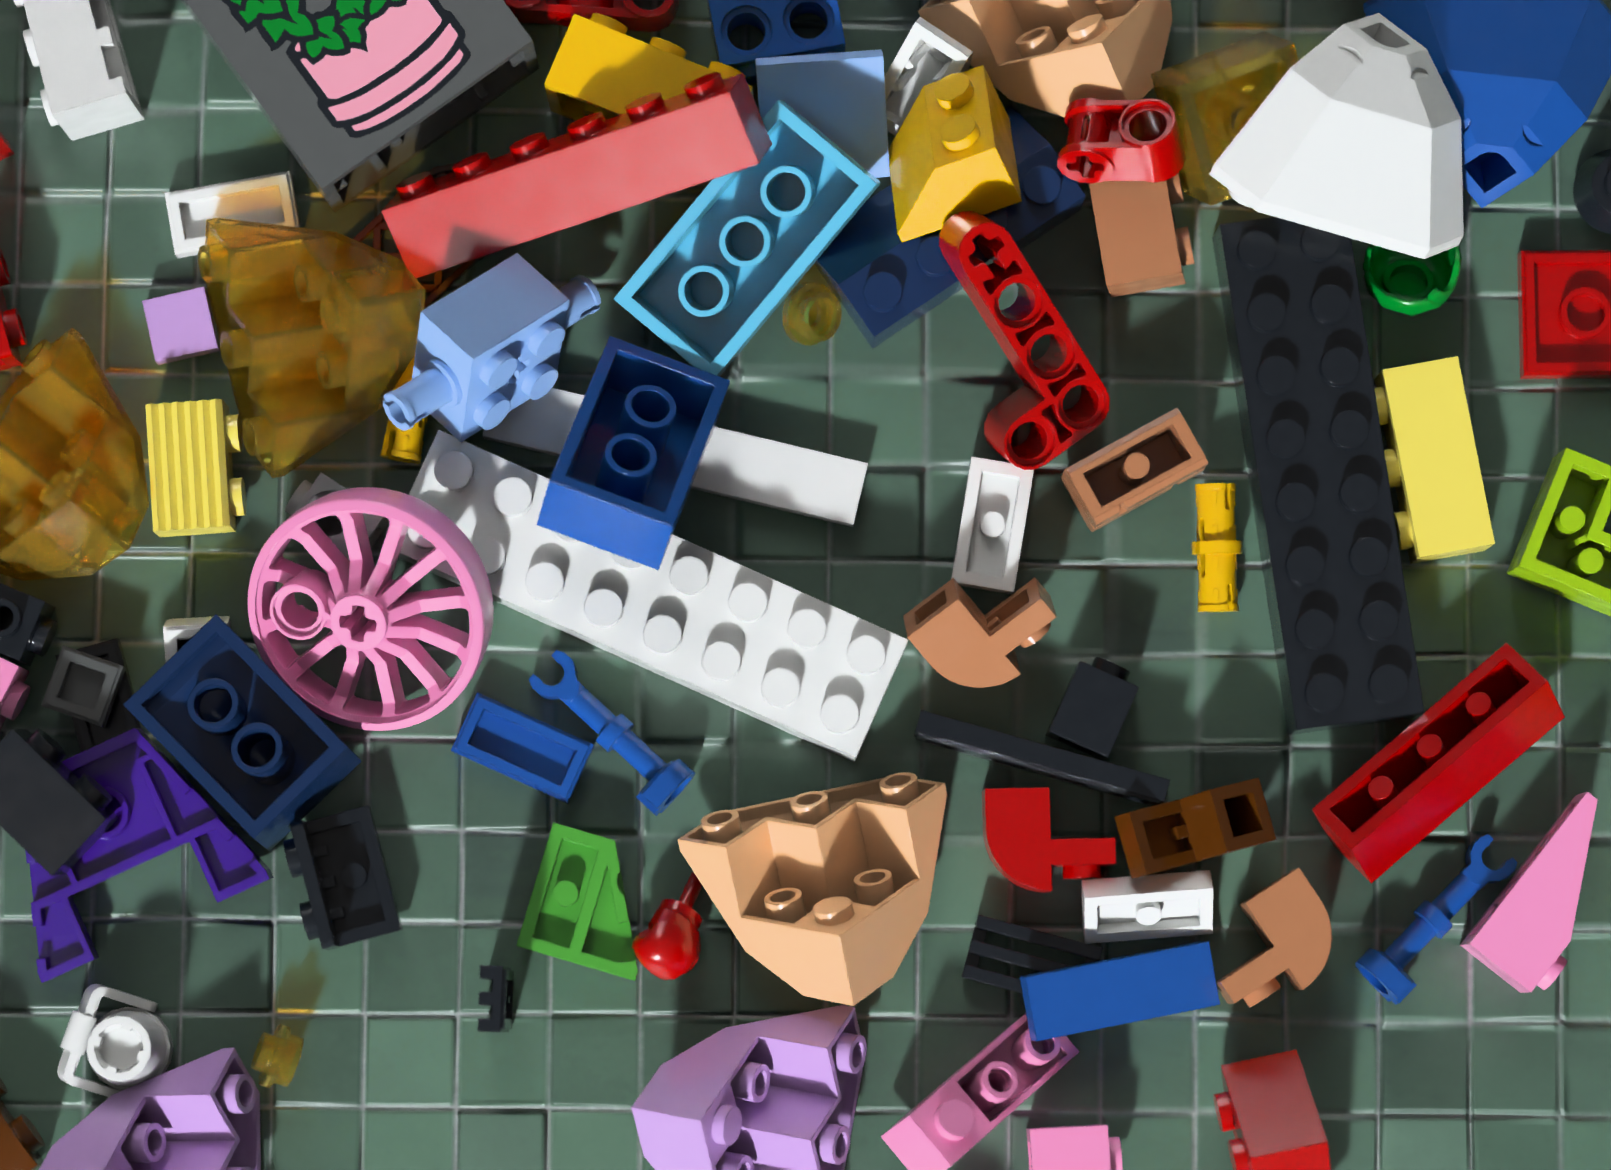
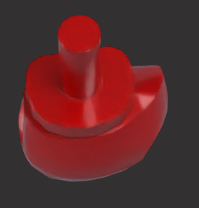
[632,872,703,980]

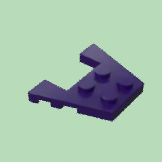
[25,728,274,983]

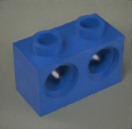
[707,0,846,85]

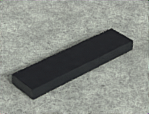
[914,710,1170,806]

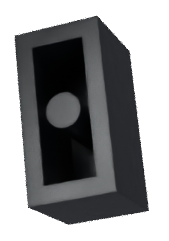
[0,728,119,876]

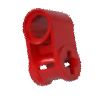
[1057,98,1186,184]

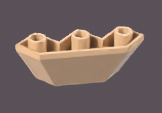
[918,0,1173,120]
[678,772,947,1006]

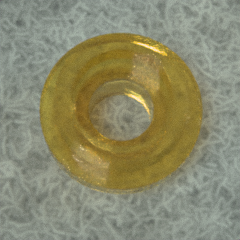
[782,281,842,346]
[251,1024,304,1088]

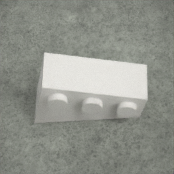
[14,0,144,141]

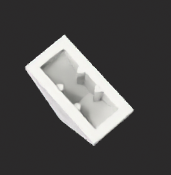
[884,17,973,136]

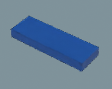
[1020,941,1220,1041]

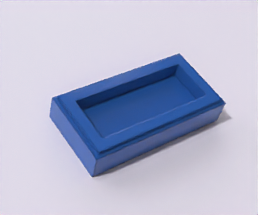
[451,692,595,804]

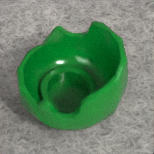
[1362,244,1462,316]

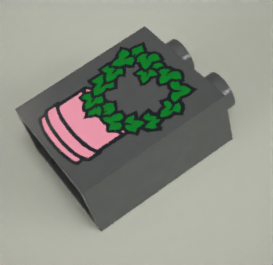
[181,0,539,213]

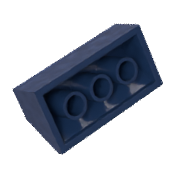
[814,105,1086,349]

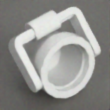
[57,984,173,1097]

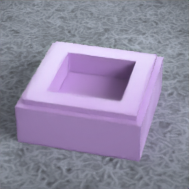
[142,287,220,365]

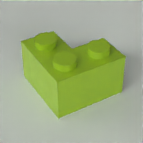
[1506,447,1611,617]

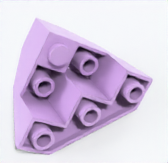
[631,1005,867,1170]
[39,1048,261,1170]

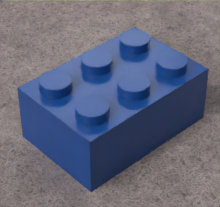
[536,336,730,570]

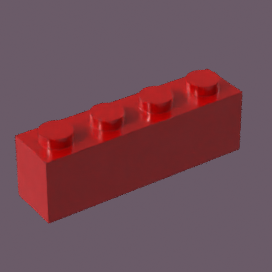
[1312,642,1565,883]

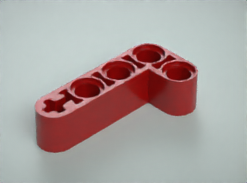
[939,211,1110,470]

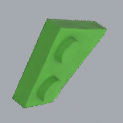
[516,822,639,981]

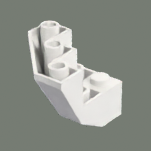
[1209,13,1464,259]

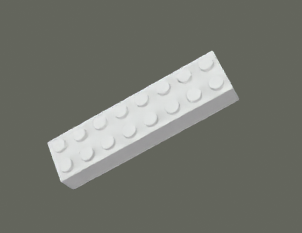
[398,430,908,762]

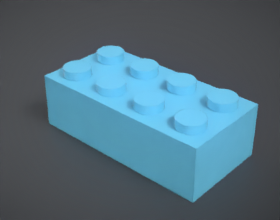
[614,100,881,377]

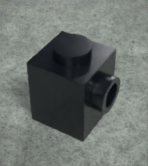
[0,583,58,666]

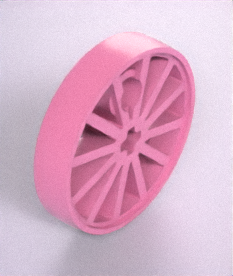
[248,487,494,731]

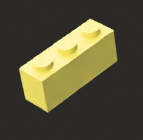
[1374,356,1495,564]

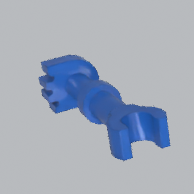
[529,650,695,816]
[1355,834,1518,1005]

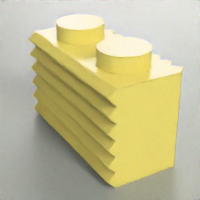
[145,399,247,537]

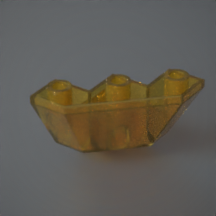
[198,218,426,478]
[0,327,149,581]

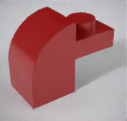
[982,787,1116,893]

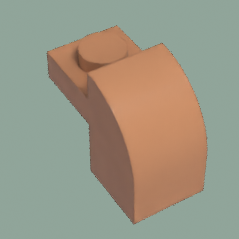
[903,577,1057,688]
[1216,867,1332,1008]

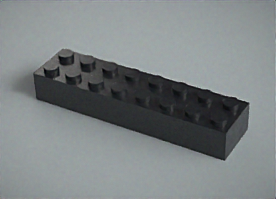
[1212,217,1424,735]

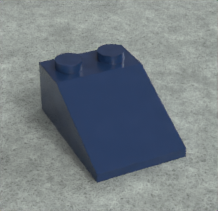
[123,614,361,851]

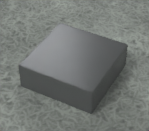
[41,645,126,728]

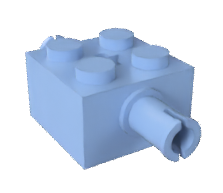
[383,253,601,442]

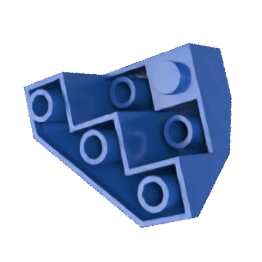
[1363,0,1611,208]

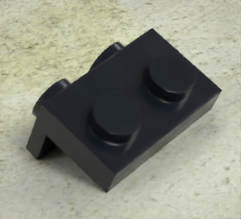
[283,805,403,950]

